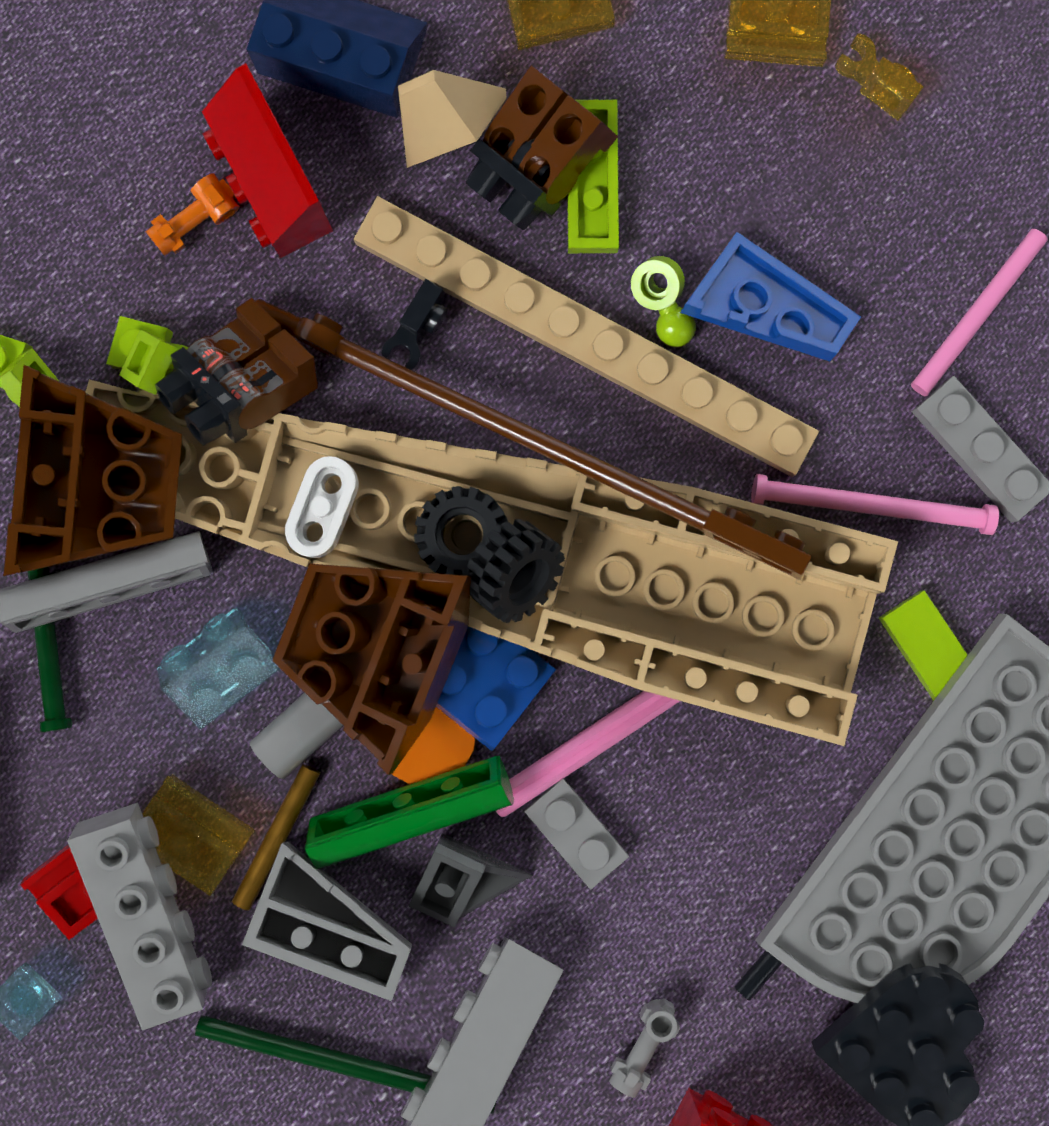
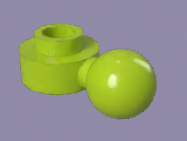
[631,256,696,347]

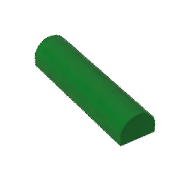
[305,755,514,869]

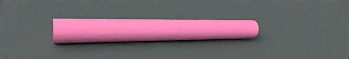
[911,229,1048,396]

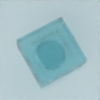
[0,962,63,1041]

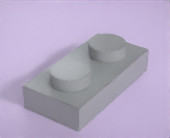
[524,778,629,890]

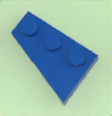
[680,232,861,362]

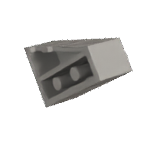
[242,842,412,1001]

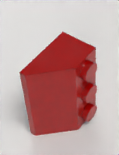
[202,63,333,258]

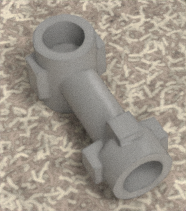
[609,998,680,1098]

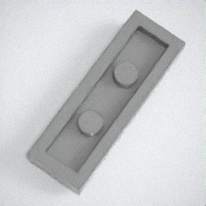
[911,376,1049,523]

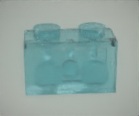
[157,607,280,730]

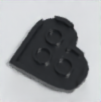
[811,963,984,1126]

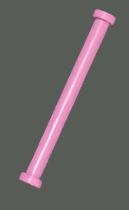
[751,474,999,535]

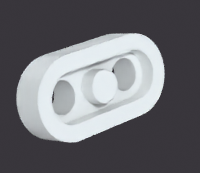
[285,456,359,558]

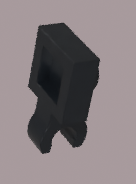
[381,279,448,372]

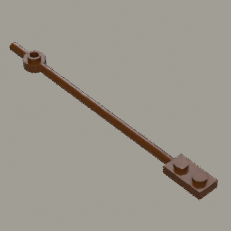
[256,299,812,580]

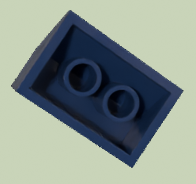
[246,0,428,118]

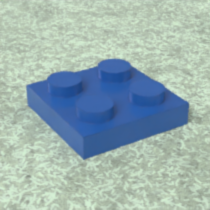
[436,627,556,751]

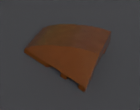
[3,365,182,576]
[272,564,471,775]

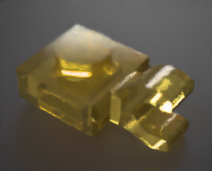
[835,33,924,121]

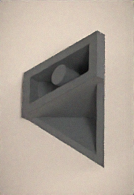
[409,833,533,928]

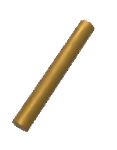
[232,764,320,911]

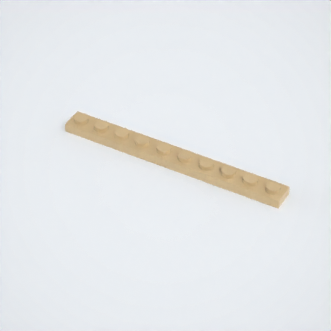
[354,196,819,477]

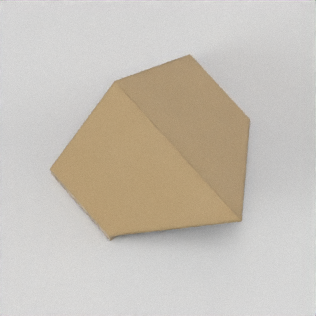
[398,70,507,168]

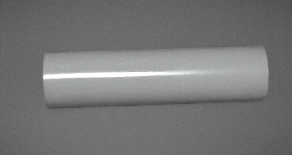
[0,531,213,633]
[249,692,343,779]

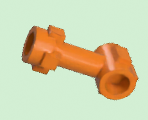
[145,173,240,256]

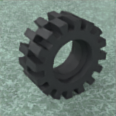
[414,486,508,575]
[465,519,565,623]

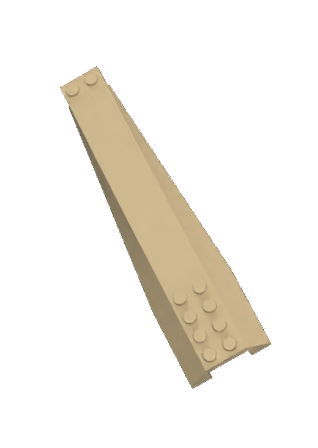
[86,379,898,746]

